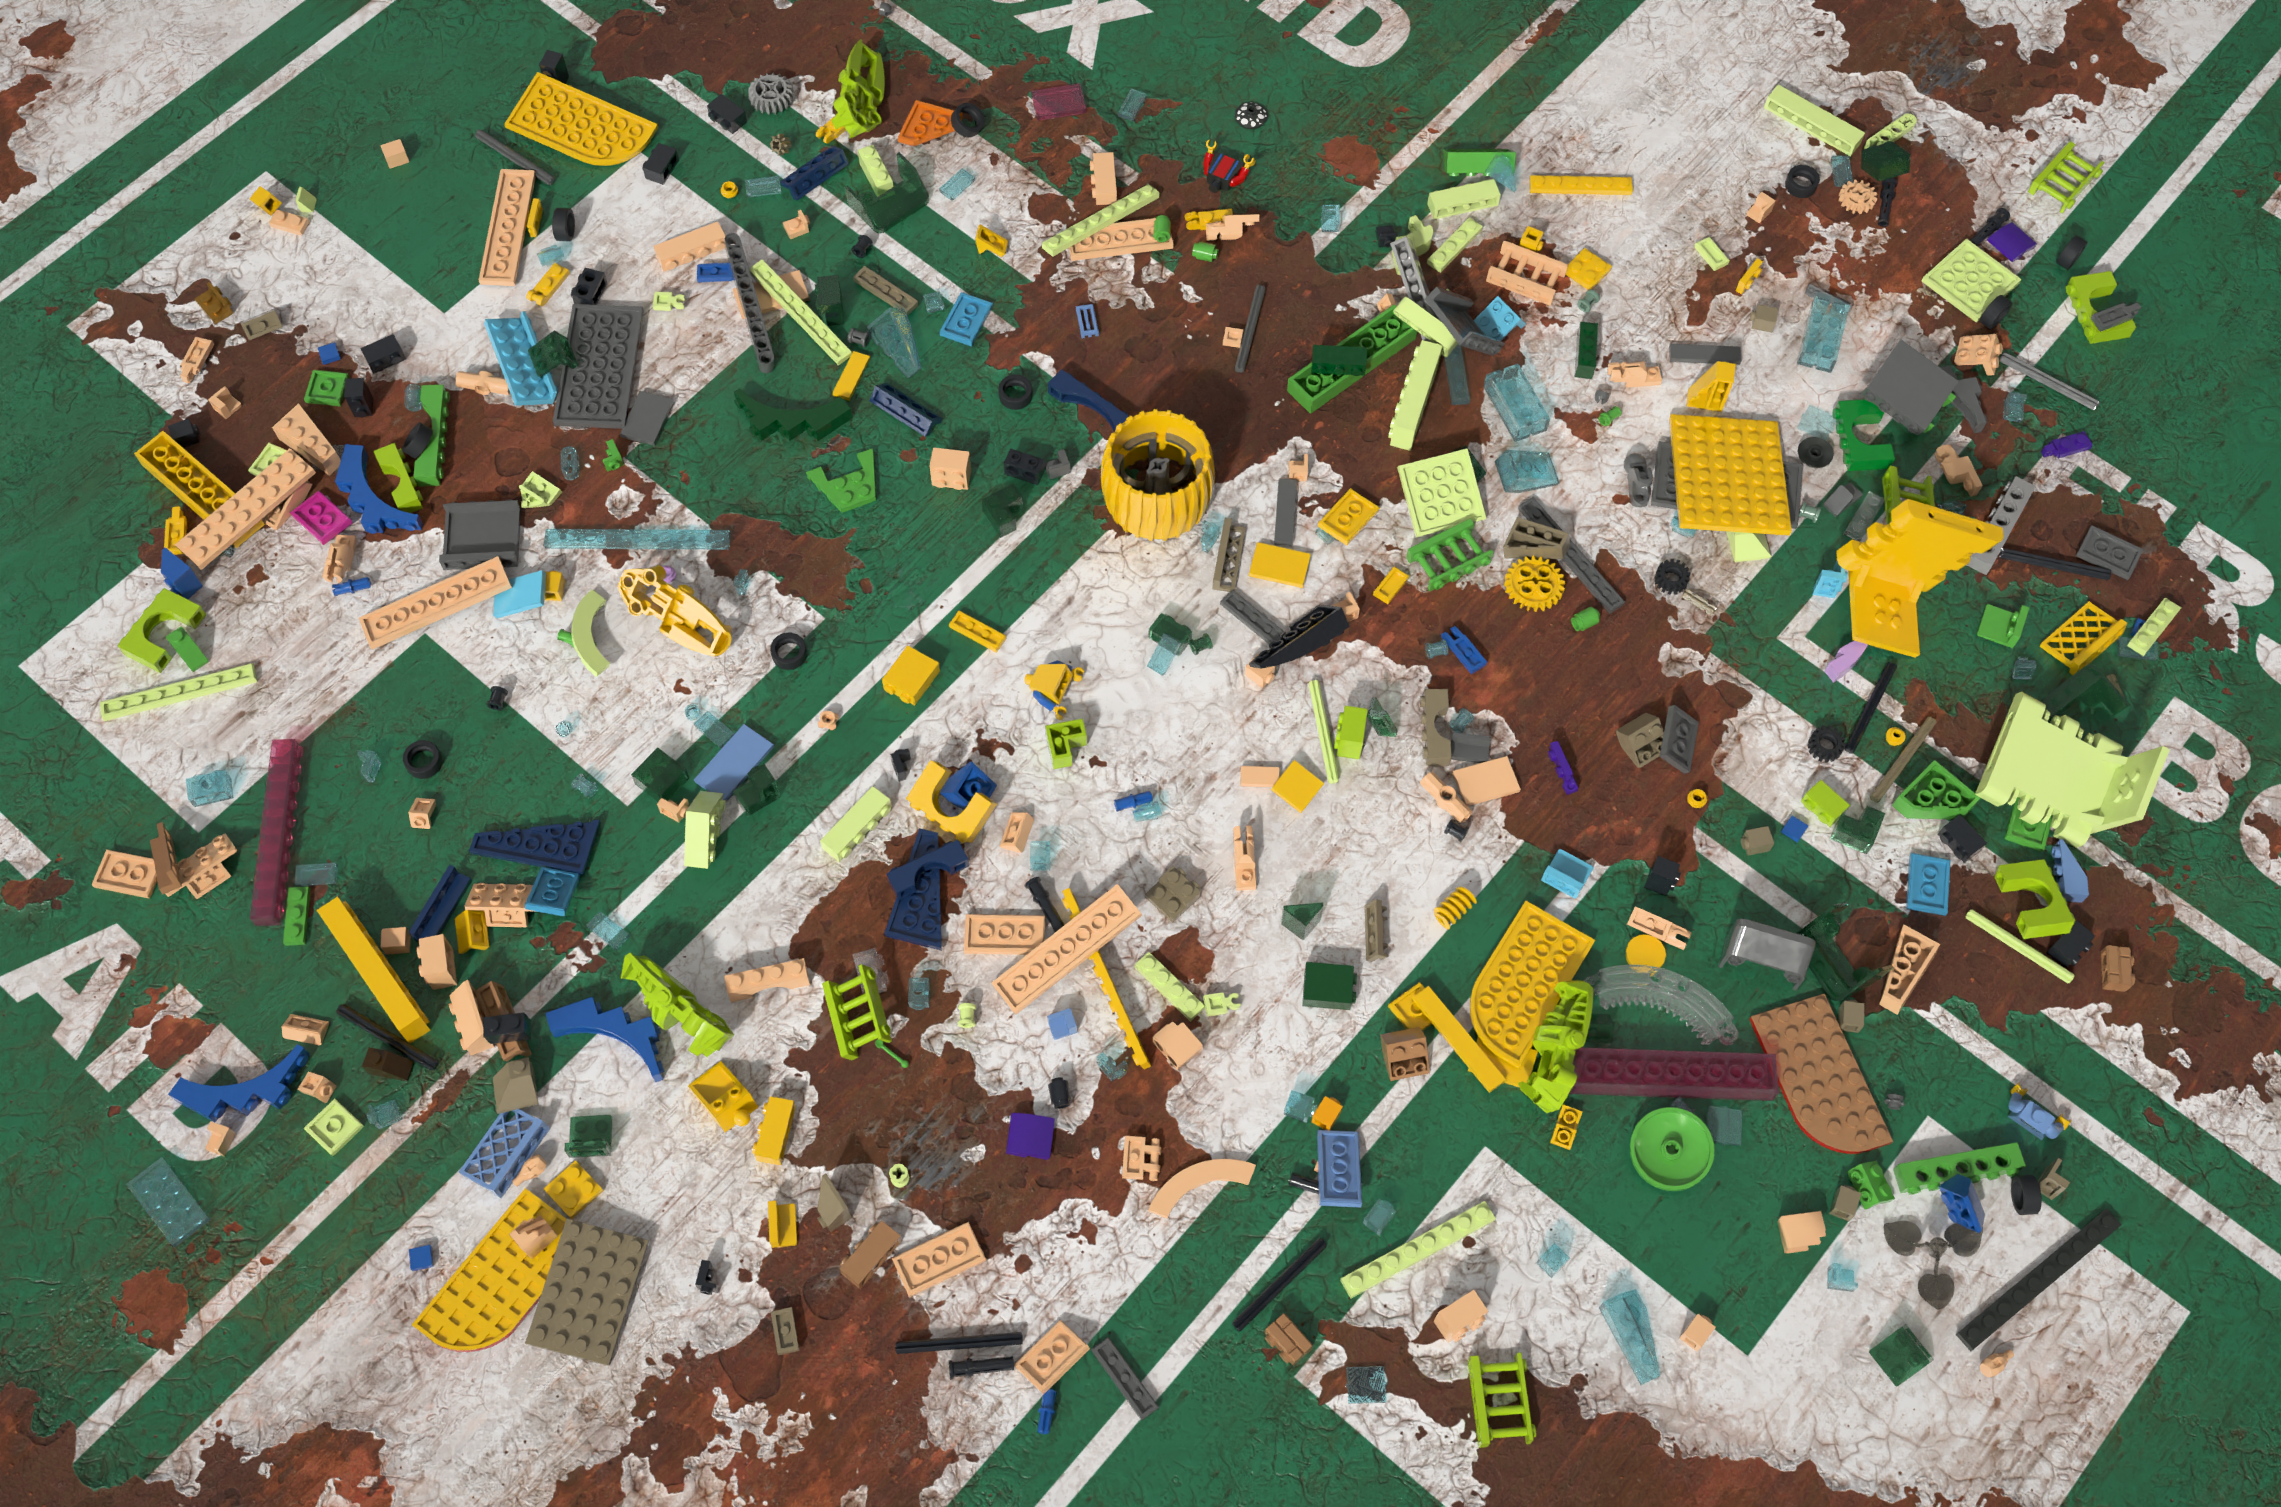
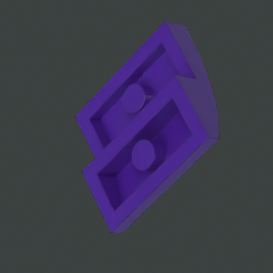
[1987,222,2037,262]
[1006,1113,1055,1160]

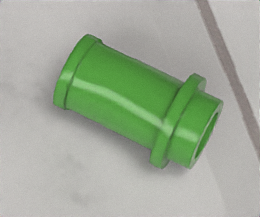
[1598,406,1622,426]

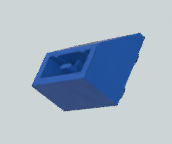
[1939,1174,1985,1233]

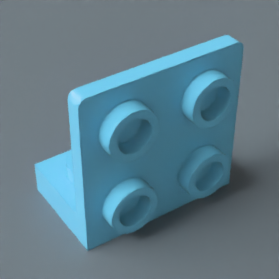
[1474,296,1526,341]
[1812,561,1848,598]
[1541,849,1594,899]

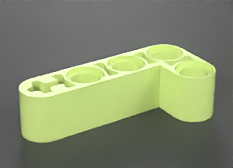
[1393,297,1458,357]

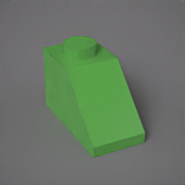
[165,626,209,672]

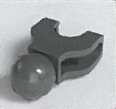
[1624,453,1653,507]

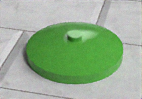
[1629,1107,1715,1191]

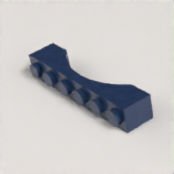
[1048,369,1129,432]

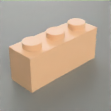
[1090,152,1117,205]

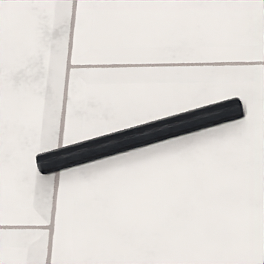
[1999,548,2111,580]
[1844,662,1897,754]
[336,1004,438,1070]
[1232,1238,1327,1332]
[895,1332,1023,1354]

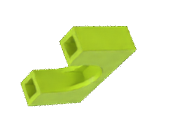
[2066,271,2136,344]
[118,588,206,673]
[1995,859,2075,939]

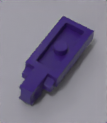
[2041,431,2093,459]
[1548,741,1578,795]

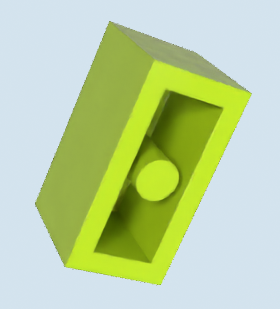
[1801,780,1850,827]

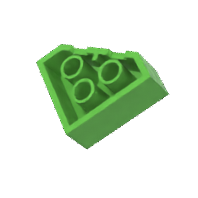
[1892,760,1980,820]

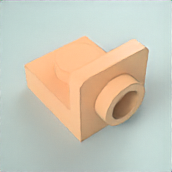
[783,210,810,239]
[408,798,436,829]
[657,798,690,823]
[297,1071,337,1103]

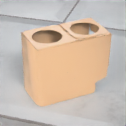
[1153,1022,1203,1070]
[1777,1211,1826,1253]
[509,1216,558,1259]

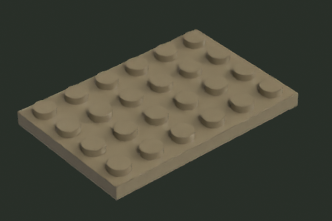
[525,1219,649,1366]

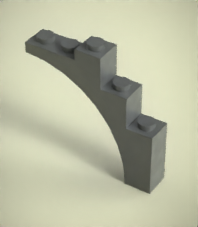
[1881,354,1987,433]

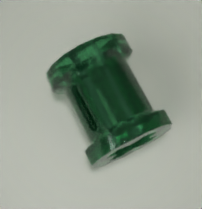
[1189,633,1213,655]

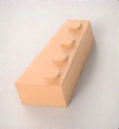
[272,403,341,476]
[1879,925,1940,1015]

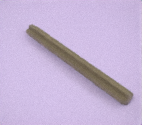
[1870,717,1937,803]

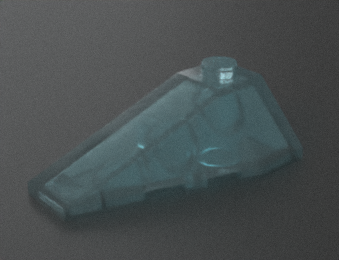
[867,307,921,378]
[1599,1289,1660,1385]

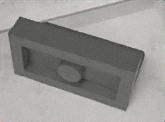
[1451,732,1491,763]

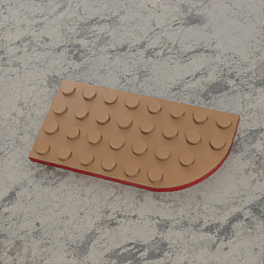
[1749,994,1893,1154]

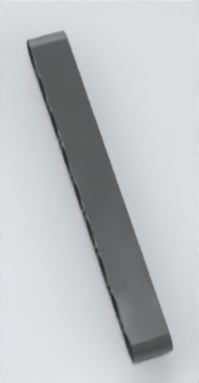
[724,233,775,373]

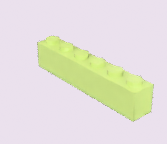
[1764,84,1865,157]

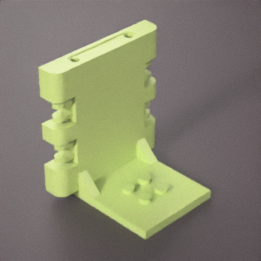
[1975,692,2170,848]

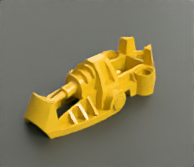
[617,565,732,656]

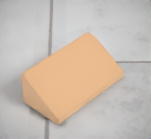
[1000,812,1034,853]
[282,1014,329,1045]

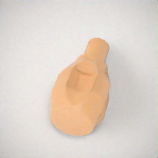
[512,1154,547,1187]
[1980,1349,2014,1377]

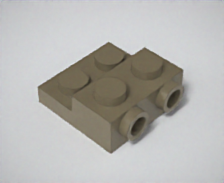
[1145,866,1201,923]

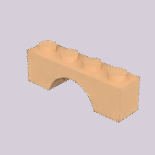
[724,958,810,1002]

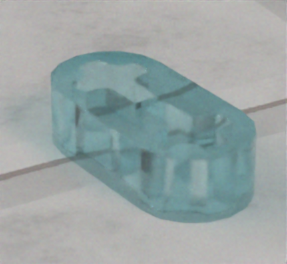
[560,446,579,480]

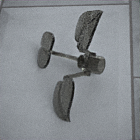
[1883,1221,1983,1310]

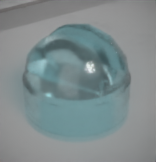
[684,704,701,721]
[556,720,573,737]

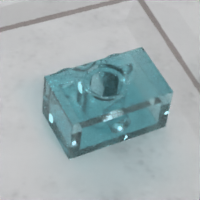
[186,770,234,807]

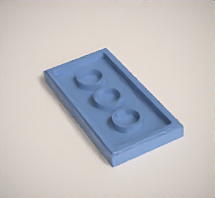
[694,724,774,801]
[1317,1130,1362,1207]

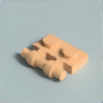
[1122,1136,1161,1181]

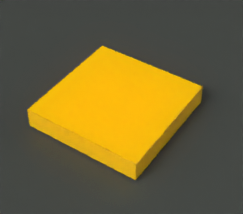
[1270,760,1324,813]
[1388,982,1432,1031]

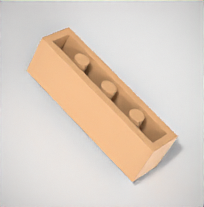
[653,221,725,272]

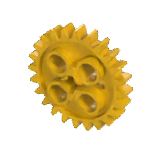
[1504,555,1565,612]

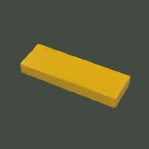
[832,351,870,401]
[949,610,1007,653]

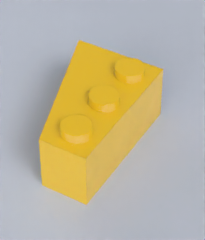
[1686,361,1736,412]

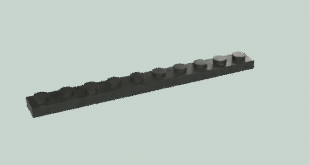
[1955,1209,2121,1352]

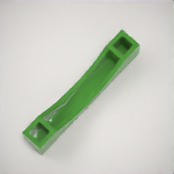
[414,385,450,487]

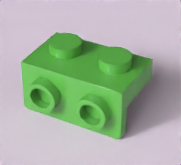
[1847,1161,1895,1210]

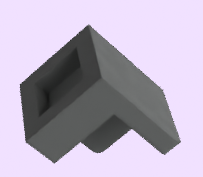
[1044,449,1070,479]

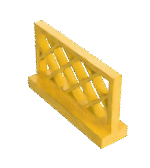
[2040,601,2127,676]

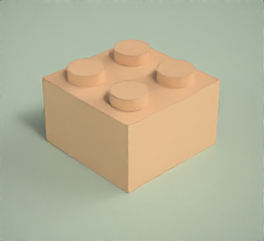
[930,448,971,490]
[417,934,457,990]
[1434,1290,1489,1343]

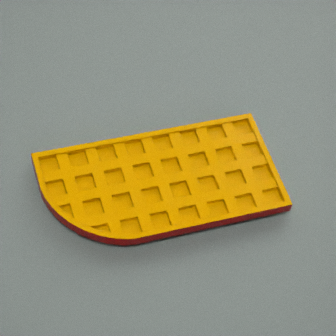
[412,1188,566,1352]

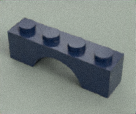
[886,840,969,900]

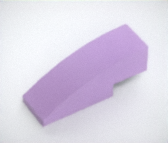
[1825,641,1868,683]

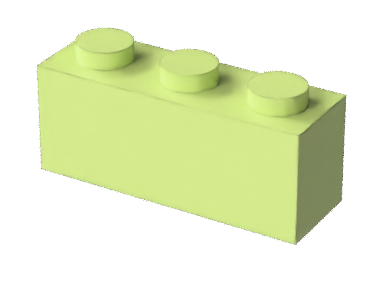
[858,145,895,200]

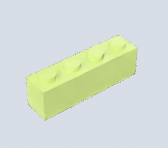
[1427,179,1501,219]
[820,786,891,862]

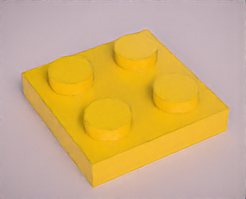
[1566,248,1612,290]
[544,1160,604,1220]

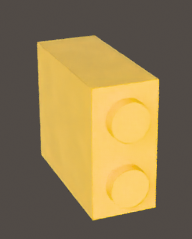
[882,645,940,706]

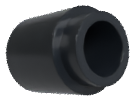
[1048,1077,1071,1109]

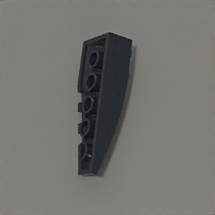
[1249,604,1350,669]

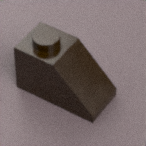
[362,1047,414,1082]

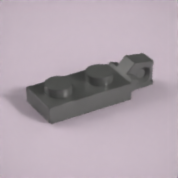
[1805,283,1854,313]
[2091,302,2141,332]

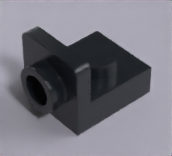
[1375,225,1397,248]
[890,748,911,782]
[695,1260,719,1295]

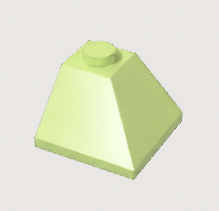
[1726,531,1771,562]

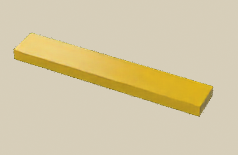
[1412,986,1506,1093]

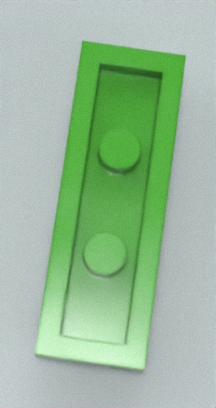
[283,886,311,946]

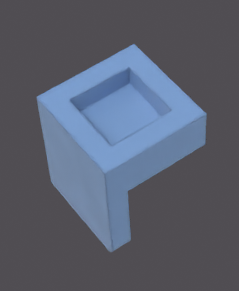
[1047,1008,1077,1040]

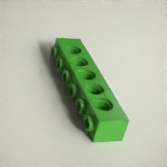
[1893,1142,2026,1195]

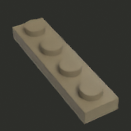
[853,266,918,316]

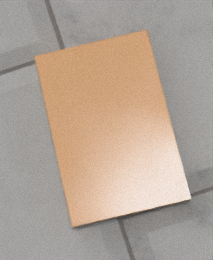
[1452,756,1521,806]
[92,850,157,899]
[1014,1320,1090,1395]

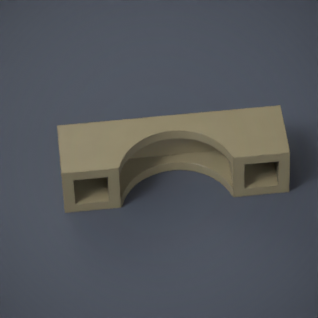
[1420,689,1451,766]

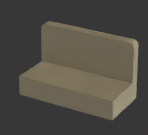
[241,309,283,340]
[2038,1157,2070,1200]

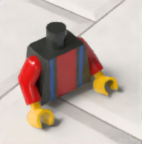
[1203,139,1256,193]

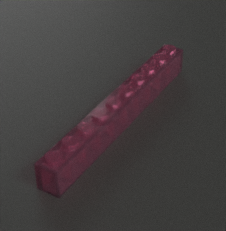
[250,739,303,926]

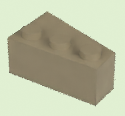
[1503,517,1570,559]

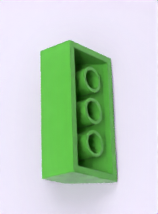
[1443,149,1516,176]

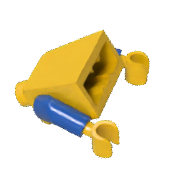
[1025,660,1084,720]

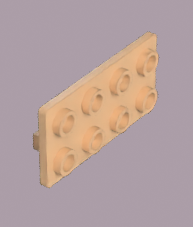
[165,833,237,899]
[465,883,537,927]

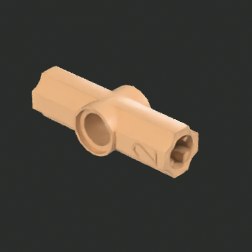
[455,371,511,395]
[1420,771,1473,824]

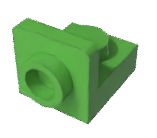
[603,439,624,472]

